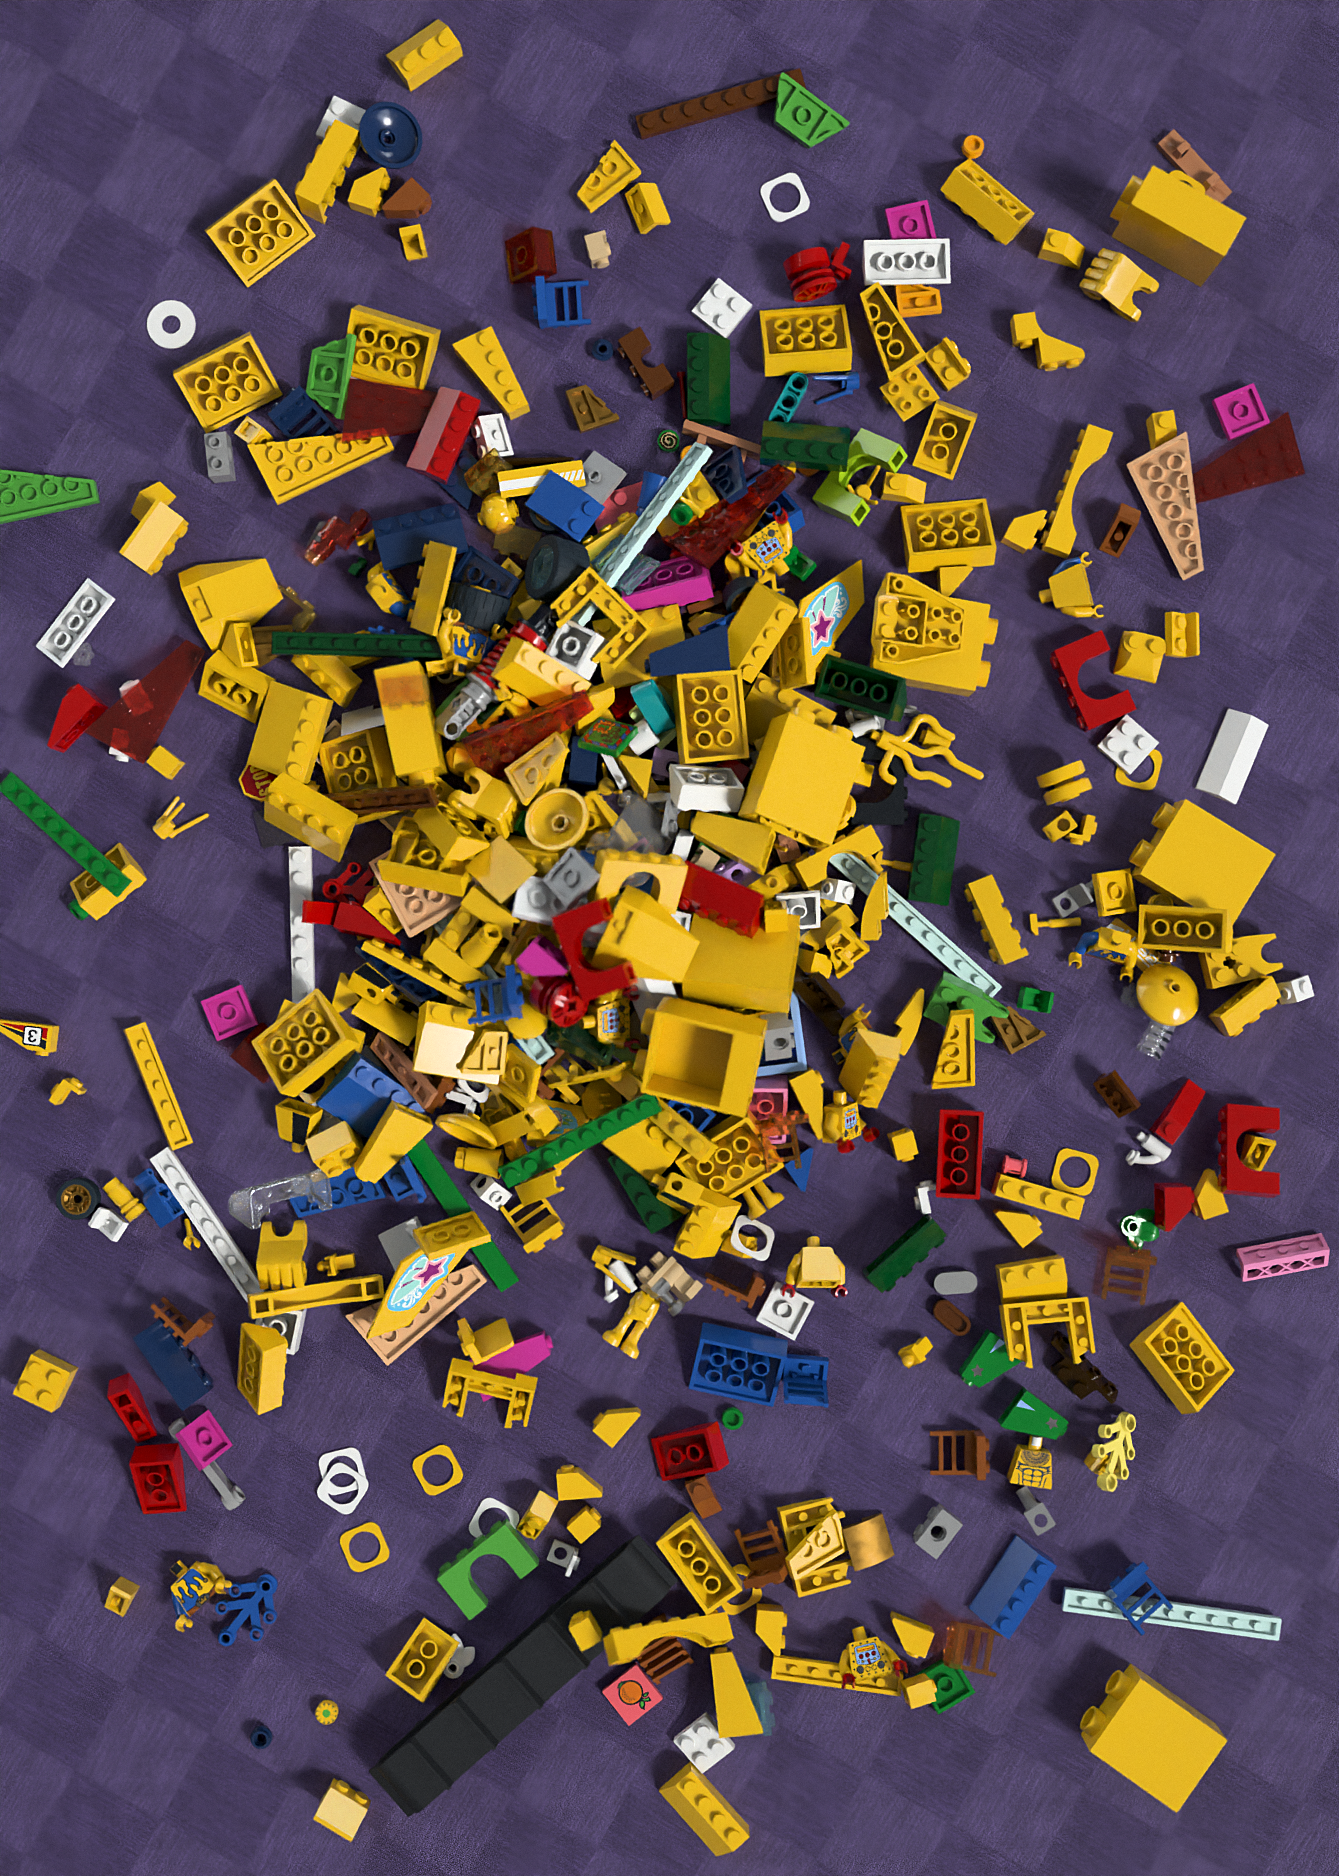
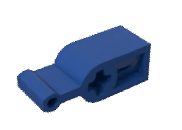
[133,1168,185,1229]

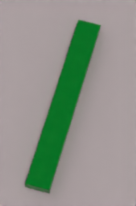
[407,1137,520,1292]

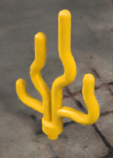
[870,714,984,788]

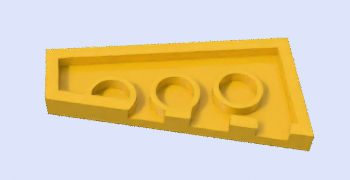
[931,1009,975,1089]

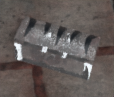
[1136,1019,1177,1062]

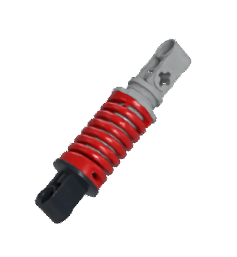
[434,603,560,739]

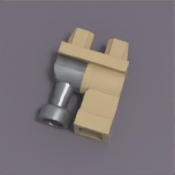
[636,1251,703,1317]

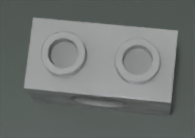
[204,431,236,483]
[760,1012,795,1061]
[913,1503,963,1559]

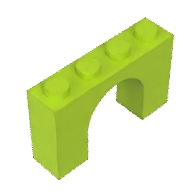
[812,428,908,527]

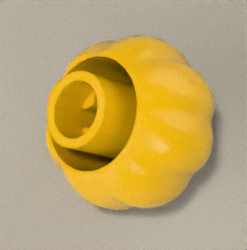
[477,492,519,534]

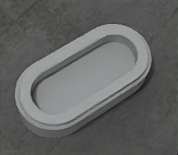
[933,1270,977,1295]

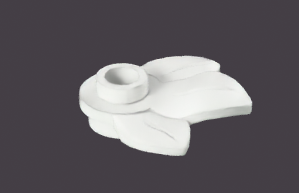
[443,1633,475,1679]

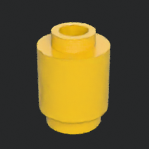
[918,727,951,749]

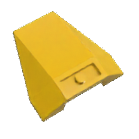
[178,558,283,653]
[871,572,966,664]
[591,884,699,983]

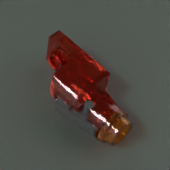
[303,508,371,567]

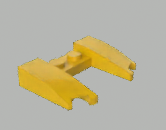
[550,567,653,669]
[772,851,859,952]
[423,885,521,987]
[488,1109,564,1207]
[999,1297,1095,1368]
[442,1358,538,1428]
[777,1497,853,1597]

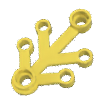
[1092,1412,1136,1492]

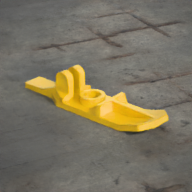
[549,1060,634,1089]

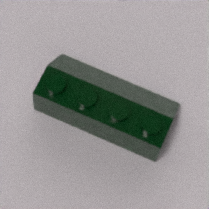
[687,333,730,426]
[759,421,850,472]
[814,654,907,722]
[905,813,961,907]
[862,1214,946,1293]

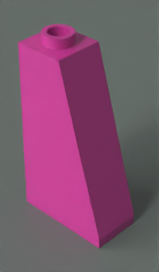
[469,1331,553,1402]

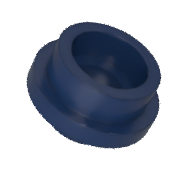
[592,339,614,362]
[250,1726,273,1749]

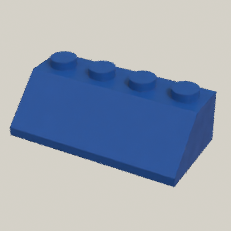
[969,1535,1057,1639]

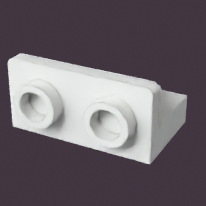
[471,413,514,465]

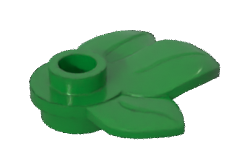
[1119,1208,1159,1250]

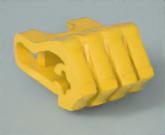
[1079,248,1159,322]
[448,767,526,840]
[256,1220,307,1290]

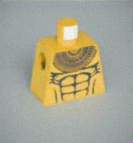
[1007,1434,1052,1489]

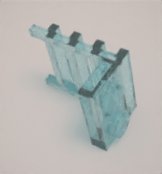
[590,534,661,595]
[745,1680,776,1736]

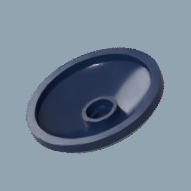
[359,102,423,169]

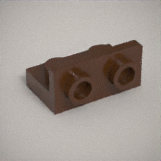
[1093,1070,1141,1119]

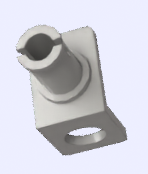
[1051,880,1095,918]
[1015,1485,1055,1536]

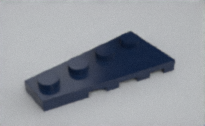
[355,935,439,1007]

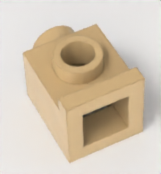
[584,230,611,269]
[690,845,720,872]

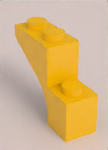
[1010,312,1085,371]

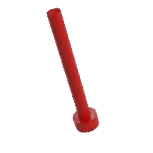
[677,372,687,419]

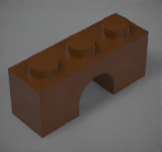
[617,326,674,401]

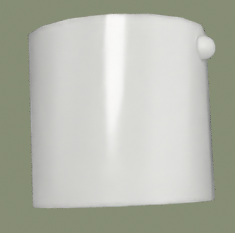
[629,718,660,756]

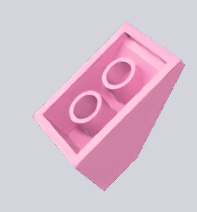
[749,1075,788,1144]

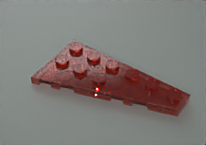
[341,379,480,444]
[1192,412,1305,505]
[661,464,796,570]
[84,640,206,764]
[462,689,594,780]

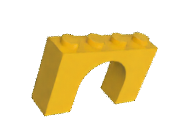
[586,849,688,914]

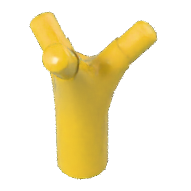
[679,486,705,518]
[356,528,375,551]

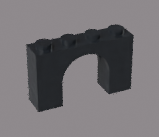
[850,738,908,826]

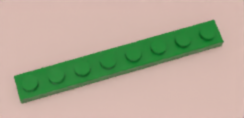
[0,772,132,897]
[498,1093,662,1188]

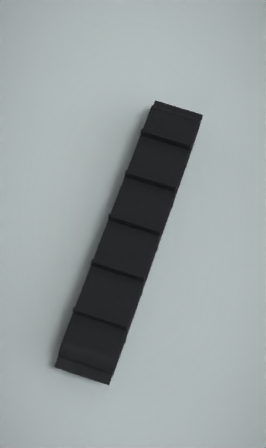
[369,1534,678,1817]

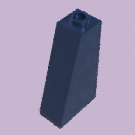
[644,625,731,677]

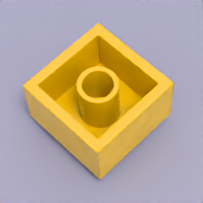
[305,1120,364,1178]
[13,1349,78,1413]

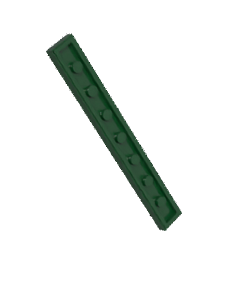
[271,631,443,659]

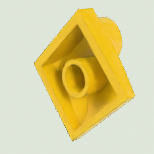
[1113,631,1166,684]

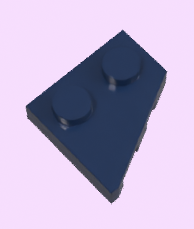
[436,450,482,511]

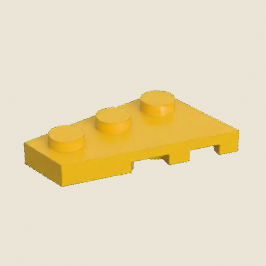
[577,139,641,213]
[504,731,569,806]
[785,1509,848,1581]

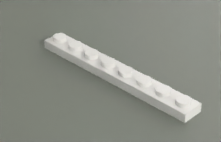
[289,846,315,1004]
[150,1147,267,1303]

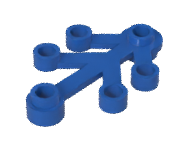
[215,1574,278,1646]

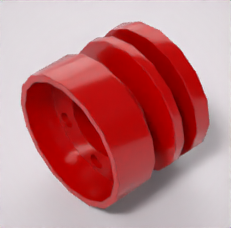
[783,247,837,302]
[529,974,589,1027]

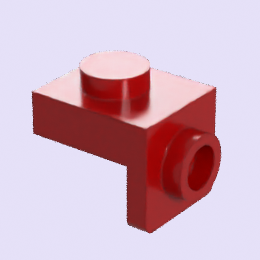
[830,242,852,281]

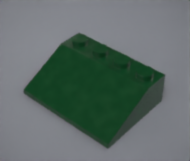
[607,1153,686,1235]

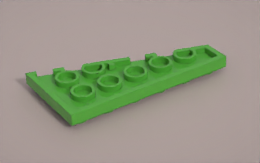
[0,470,100,524]

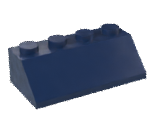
[372,502,469,571]
[133,1318,214,1411]

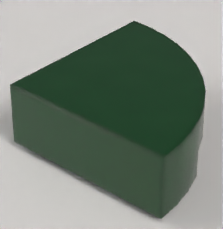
[348,557,369,579]

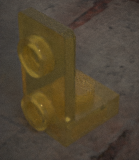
[278,585,317,632]

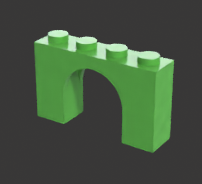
[437,1519,539,1621]

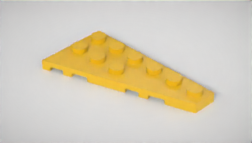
[247,428,394,505]

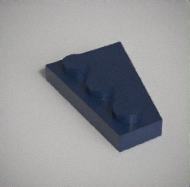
[701,445,748,504]
[449,545,521,599]

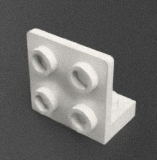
[378,1216,422,1271]

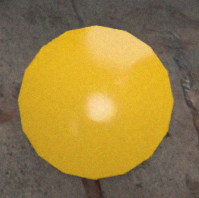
[505,997,548,1040]

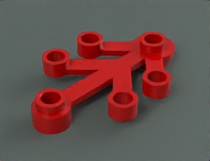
[322,862,386,919]

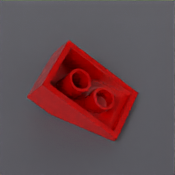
[47,683,109,753]
[651,1421,729,1481]
[129,1443,187,1514]

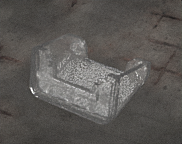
[585,790,678,888]
[229,1167,333,1229]

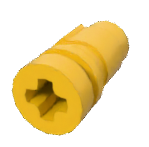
[103,1177,146,1222]

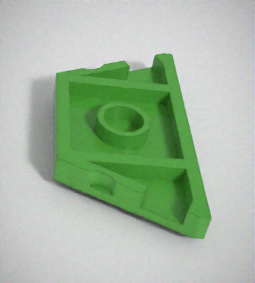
[774,72,850,149]
[306,334,357,420]

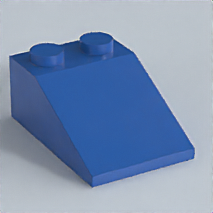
[525,470,605,543]
[746,470,805,534]

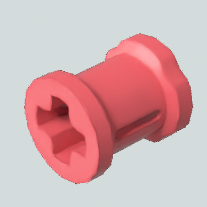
[1001,1155,1027,1178]

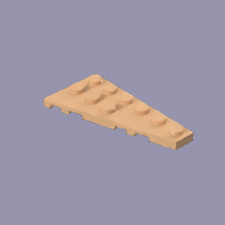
[1126,432,1204,580]
[346,1263,487,1366]

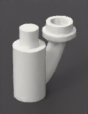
[845,708,881,738]
[1125,1131,1171,1165]
[603,1259,637,1303]

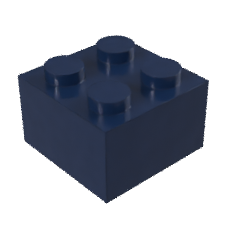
[565,736,600,786]

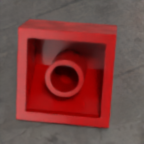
[1154,1182,1195,1232]

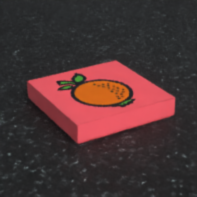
[602,1663,663,1726]

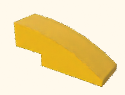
[861,871,889,941]
[893,988,924,1056]

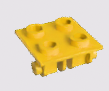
[879,364,940,422]

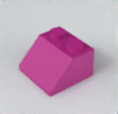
[516,933,568,976]

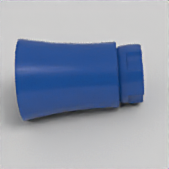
[635,471,668,517]

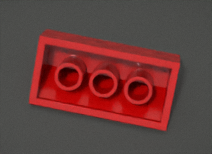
[406,387,481,485]
[677,860,765,939]
[935,1109,984,1200]

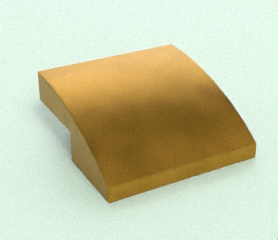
[842,1512,894,1571]

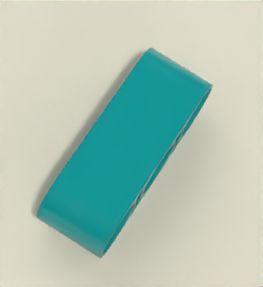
[768,372,808,423]
[631,679,676,735]

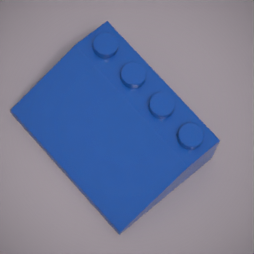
[316,1051,426,1139]
[688,1322,788,1407]

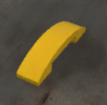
[485,1076,560,1137]

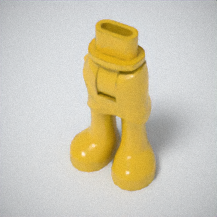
[741,1181,784,1221]
[601,1290,661,1359]

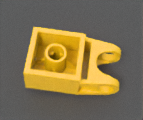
[1198,933,1283,989]

